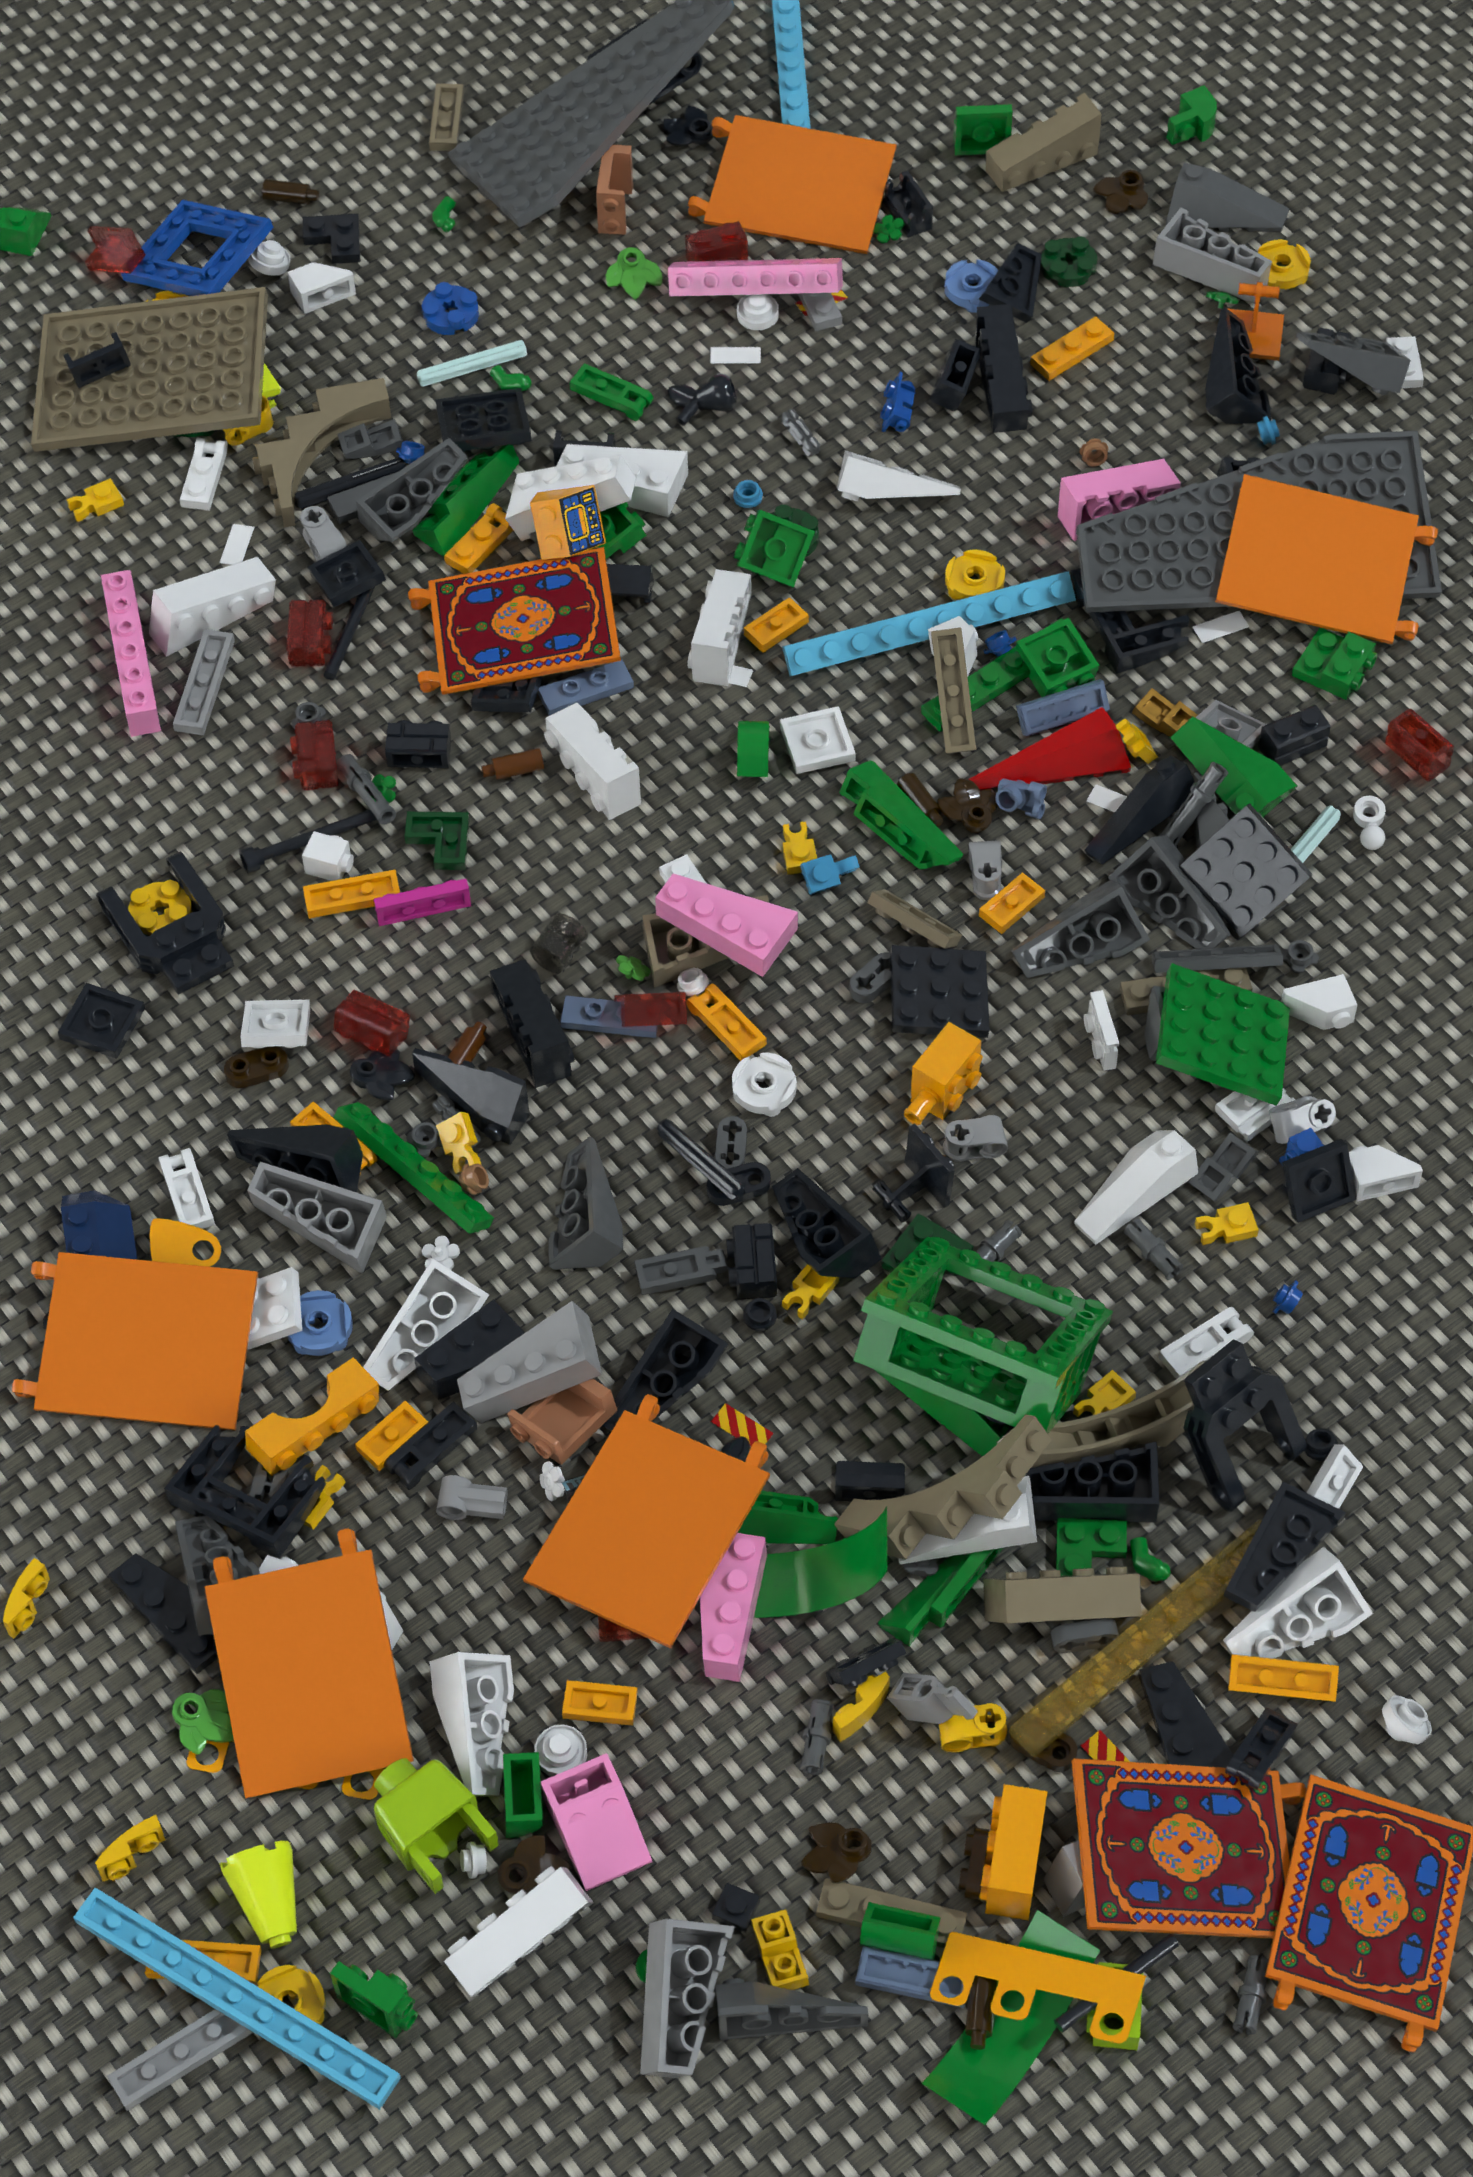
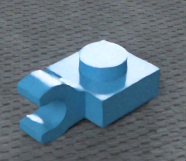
[800,854,860,895]

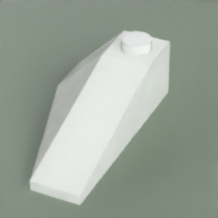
[837,451,961,501]
[1074,1130,1198,1245]
[363,1259,489,1391]
[899,1476,1037,1564]
[1223,1547,1373,1658]
[429,1652,514,1797]

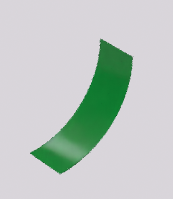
[754,1507,887,1618]
[922,1910,1100,2126]

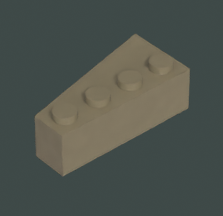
[985,93,1102,192]

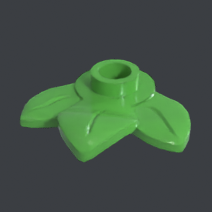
[606,247,663,299]
[172,1689,234,1755]

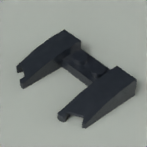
[1070,568,1189,674]
[164,1425,326,1559]

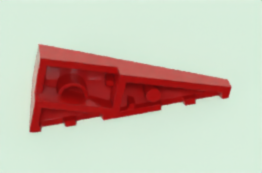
[968,707,1131,790]

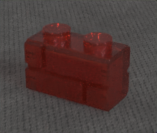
[685,221,748,262]
[287,600,333,666]
[1385,708,1454,782]
[290,720,339,791]
[333,990,410,1056]

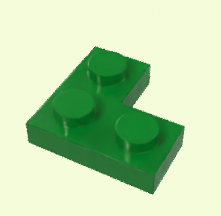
[1056,1518,1127,1576]

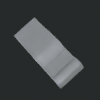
[887,1673,978,1724]

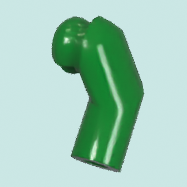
[432,196,456,232]
[490,365,532,391]
[1130,1537,1171,1582]

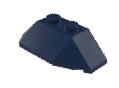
[61,1190,138,1260]

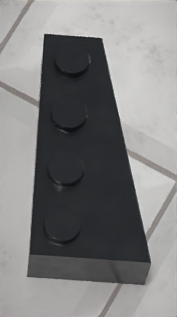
[975,304,1033,433]

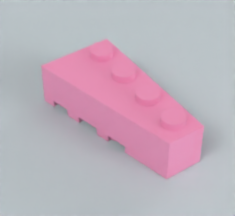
[1058,459,1181,541]
[655,873,798,977]
[700,1533,767,1682]

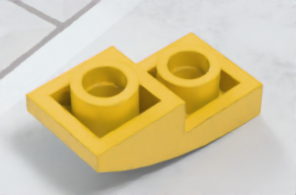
[3,1558,50,1639]
[833,1671,890,1742]
[95,1815,166,1882]
[751,1909,809,1990]

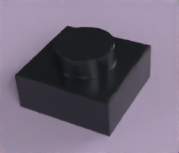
[712,1883,760,1933]

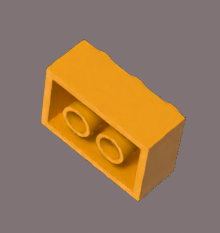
[980,1784,1047,1921]

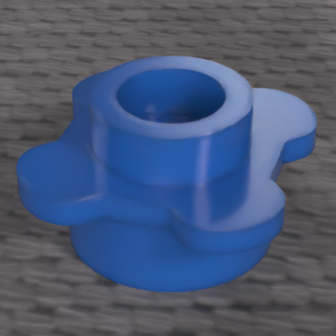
[396,441,425,464]
[984,630,1017,656]
[1273,1280,1303,1315]

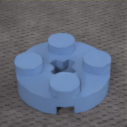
[944,260,998,313]
[287,1290,353,1356]

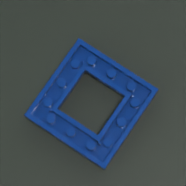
[120,200,274,296]

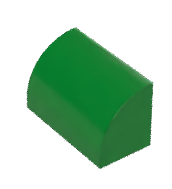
[503,1752,542,1838]
[860,1902,941,1961]

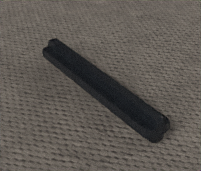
[294,457,406,509]
[657,1119,746,1200]

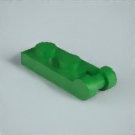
[569,363,654,421]

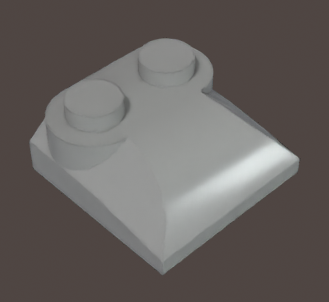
[1195,700,1267,749]

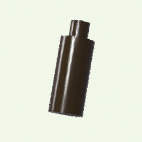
[262,179,320,205]
[897,773,944,827]
[965,1975,997,2050]

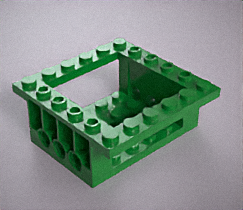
[853,1236,1113,1434]

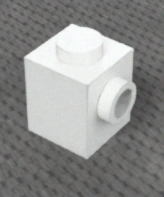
[302,831,354,881]

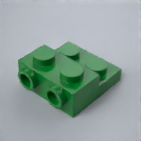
[953,104,1013,155]
[589,502,646,559]
[733,509,815,588]
[1015,618,1100,697]
[1292,628,1378,700]
[330,1961,418,2039]

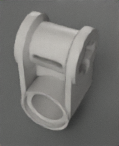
[300,506,347,561]
[968,840,1002,901]
[1269,1096,1336,1144]
[943,1115,1008,1162]

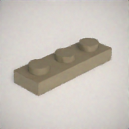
[429,83,464,151]
[867,889,962,949]

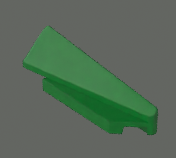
[412,444,519,557]
[875,1370,1009,1456]
[738,1491,839,1544]
[878,1548,1003,1647]

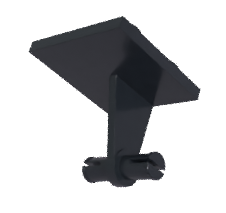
[872,1123,955,1223]

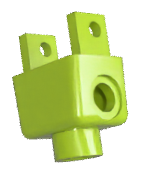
[374,1758,499,1894]

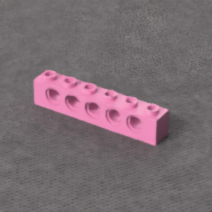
[668,258,843,296]
[101,570,161,737]

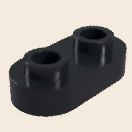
[706,1162,771,1206]

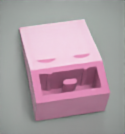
[541,1753,652,1891]

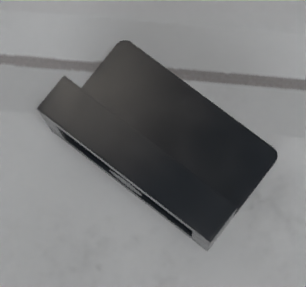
[835,1461,905,1501]

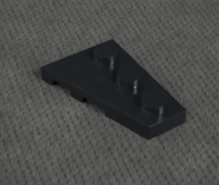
[979,243,1042,323]

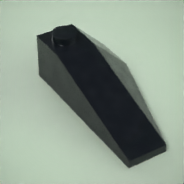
[1205,307,1271,424]

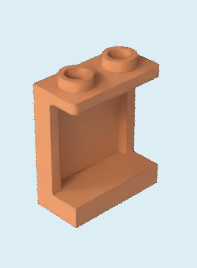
[596,145,633,235]
[507,1379,618,1465]

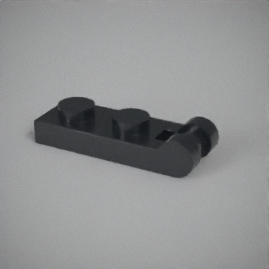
[384,1401,478,1490]
[1225,1707,1298,1790]

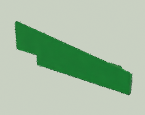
[839,760,963,870]

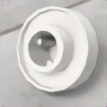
[248,240,291,276]
[737,294,778,330]
[1382,1695,1432,1744]
[534,1724,587,1777]

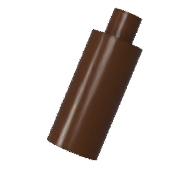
[481,748,544,780]
[448,1021,487,1065]

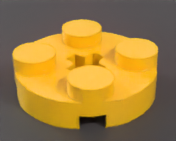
[1258,239,1311,290]
[945,550,1005,600]
[128,880,193,936]
[257,1965,326,2025]

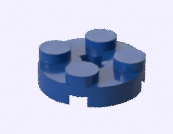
[422,282,479,335]

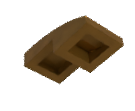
[1132,688,1198,737]

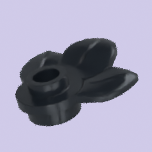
[663,105,714,146]
[350,1048,415,1100]

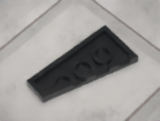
[1223,1481,1346,1612]
[109,1553,218,1674]
[1138,1661,1233,1768]

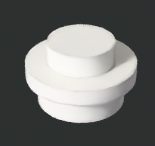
[677,968,709,997]
[460,1842,487,1879]

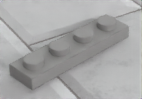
[173,629,235,735]
[107,2009,253,2111]

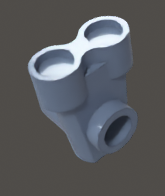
[995,779,1047,819]

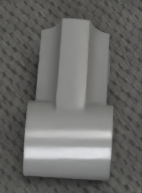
[436,1475,508,1520]

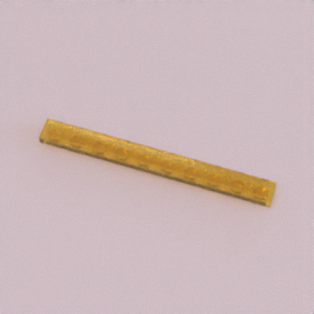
[1009,1519,1262,1758]

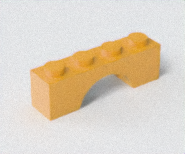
[245,1357,379,1476]

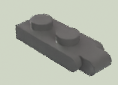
[634,1246,728,1295]

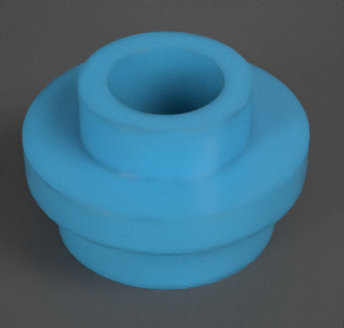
[1257,416,1280,445]
[733,480,763,508]

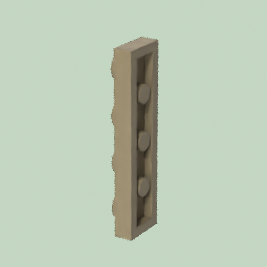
[931,627,976,754]
[1120,967,1253,1015]
[816,1878,967,1948]

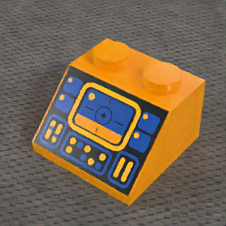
[530,485,606,560]

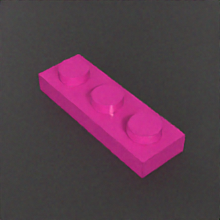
[374,878,471,926]

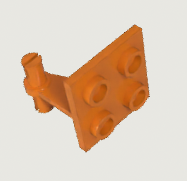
[1228,282,1284,361]

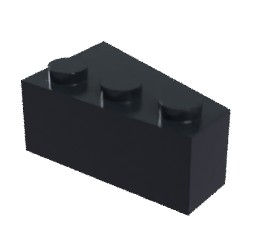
[414,1299,525,1400]

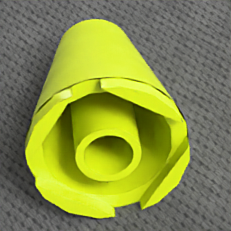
[220,1841,297,1949]

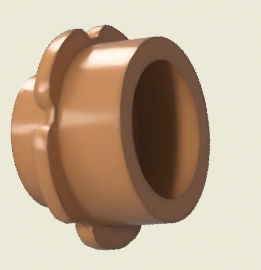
[1080,439,1109,467]
[459,1164,489,1195]

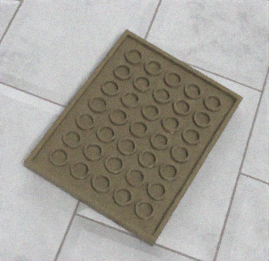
[31,287,268,452]

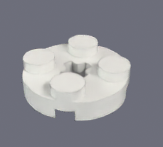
[732,1053,797,1117]

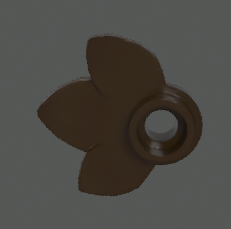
[1093,170,1148,214]
[937,778,998,833]
[801,1822,872,1883]
[498,1836,570,1894]

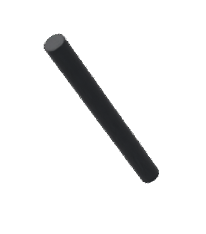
[324,587,375,680]
[1054,1934,1179,2033]

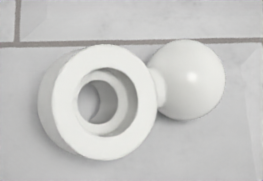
[1353,796,1386,850]

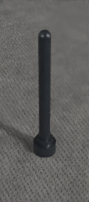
[239,809,377,873]

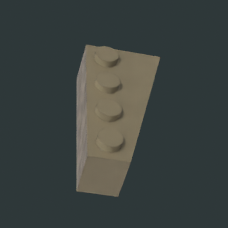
[642,895,769,988]
[983,1566,1142,1623]

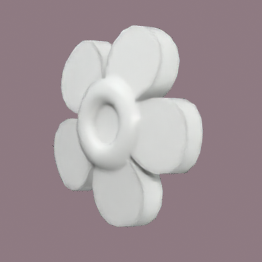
[422,1236,460,1270]
[540,1461,565,1501]

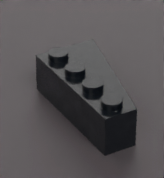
[490,959,575,1088]
[1025,1442,1159,1522]

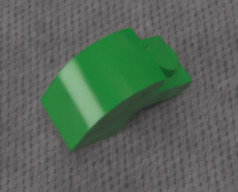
[1167,85,1217,145]
[737,721,770,777]

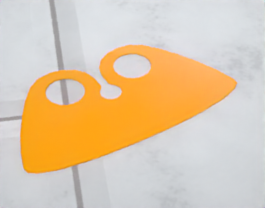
[149,1218,221,1267]

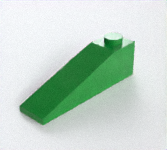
[0,207,52,256]
[1170,717,1298,818]

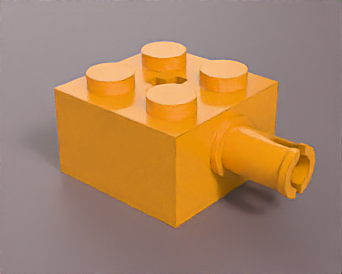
[904,1022,983,1126]

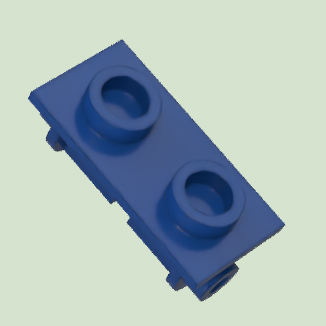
[880,371,915,432]

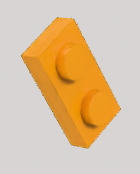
[743,597,809,653]
[979,872,1045,934]
[355,1401,429,1472]
[562,1680,638,1726]

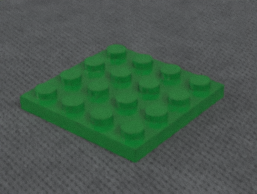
[1156,963,1290,1106]

